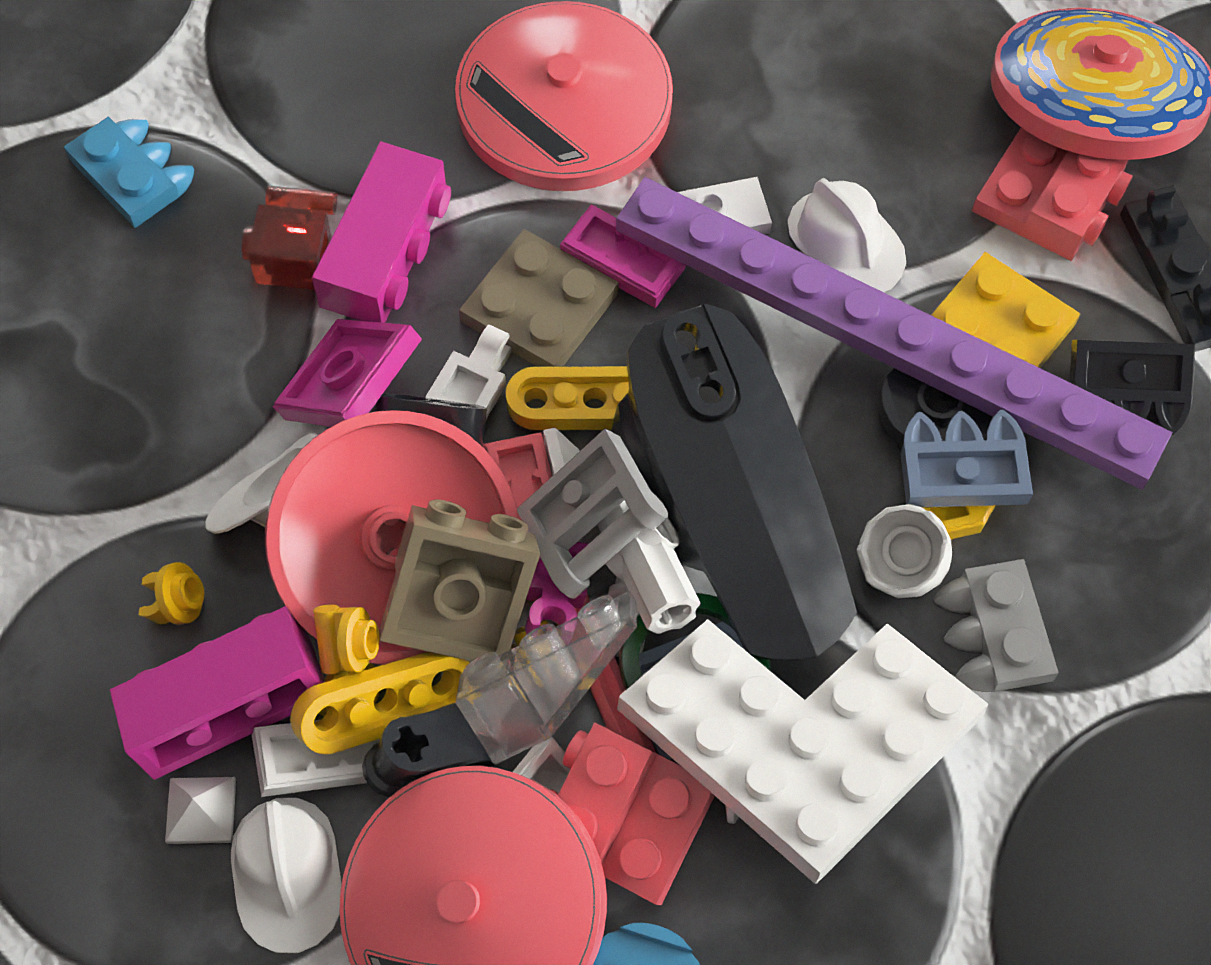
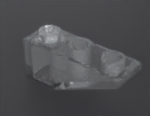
[455,591,637,765]

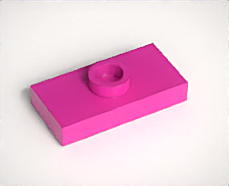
[560,204,686,309]

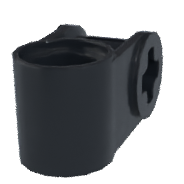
[362,701,496,797]

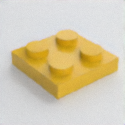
[931,252,1081,368]

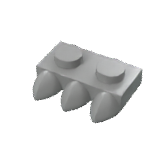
[933,559,1059,692]

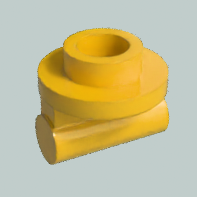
[313,604,380,674]

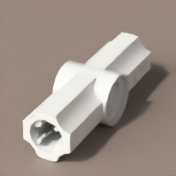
[597,500,701,634]

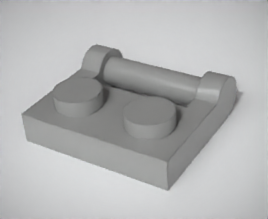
[517,429,668,599]

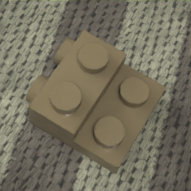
[379,499,540,668]

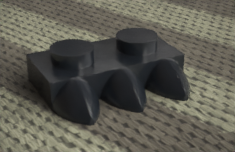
[1069,340,1196,435]

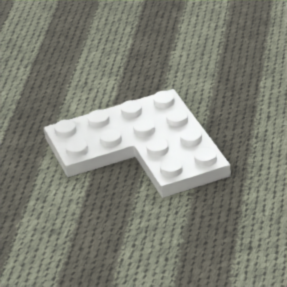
[617,619,988,884]

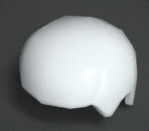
[856,504,952,599]

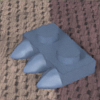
[900,410,1033,507]

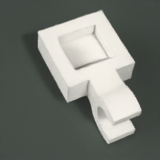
[426,324,512,419]

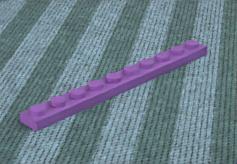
[616,177,1173,490]

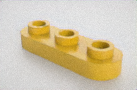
[506,366,629,430]
[290,652,477,754]

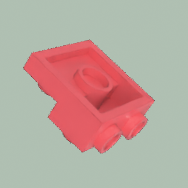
[972,127,1133,261]
[551,722,715,905]

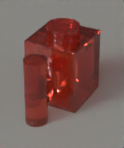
[242,185,337,290]

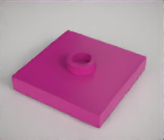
[273,319,422,427]

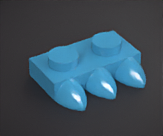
[64,116,194,228]

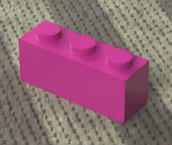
[312,141,451,323]
[110,606,325,780]

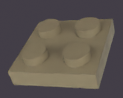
[459,229,619,367]

